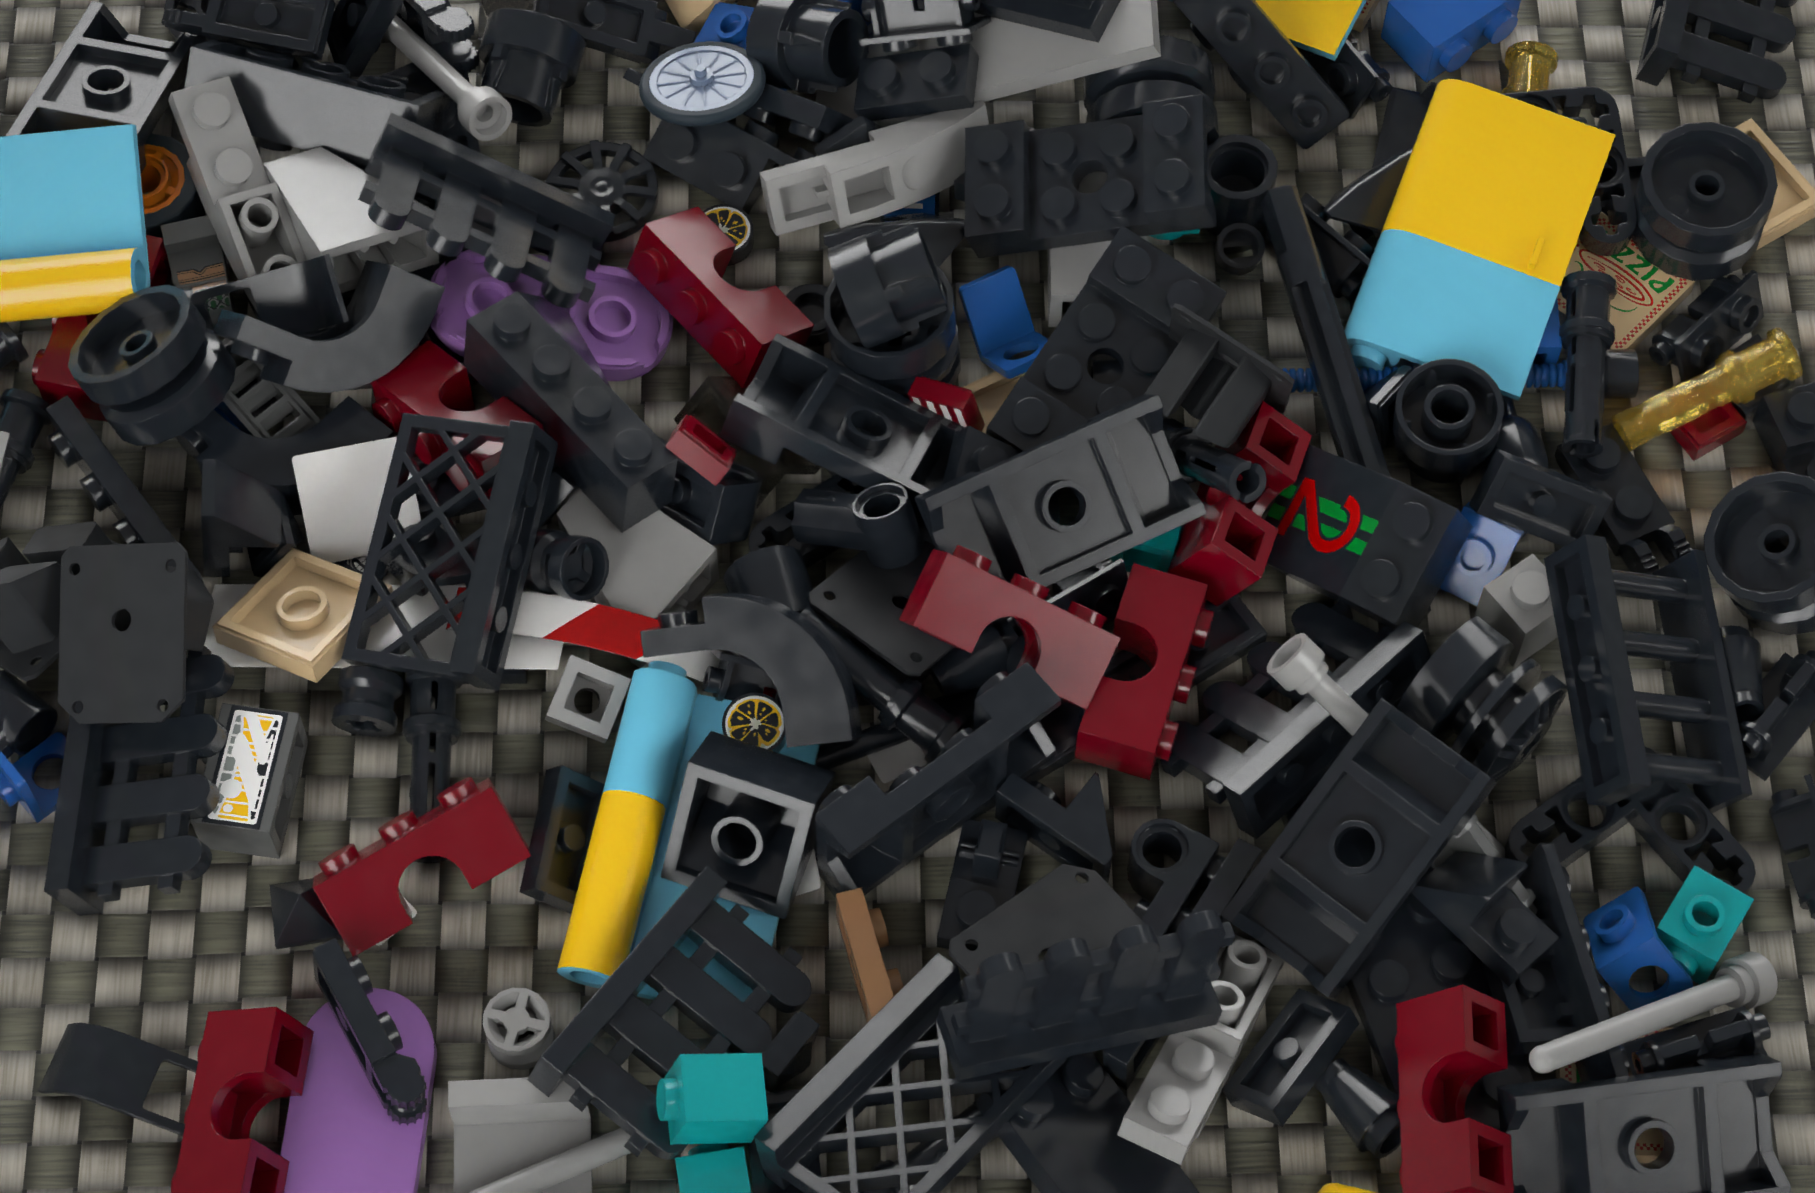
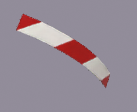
[446,587,774,697]

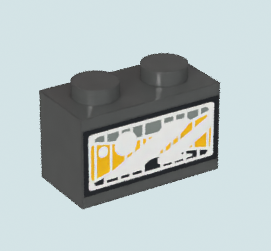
[189,703,309,859]

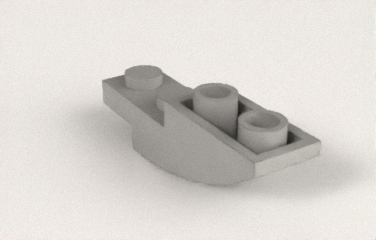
[168,76,307,313]
[759,100,989,236]
[1117,935,1284,1165]

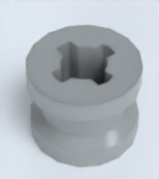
[482,988,555,1070]

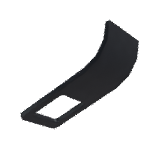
[191,254,349,354]
[38,1023,198,1136]

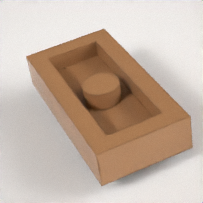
[836,887,903,1023]

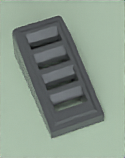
[217,338,321,439]

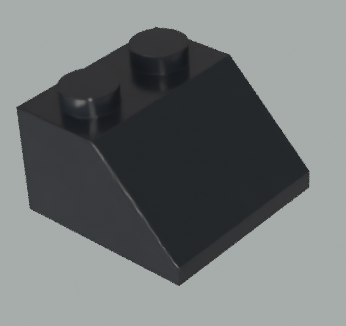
[660,731,836,919]

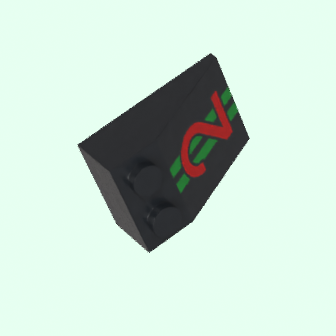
[1264,445,1473,630]

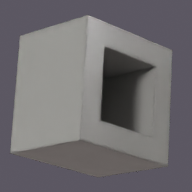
[544,655,631,744]

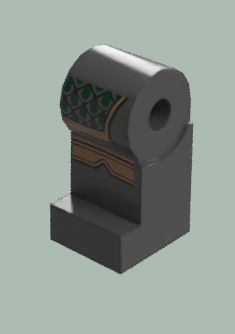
[160,215,236,329]

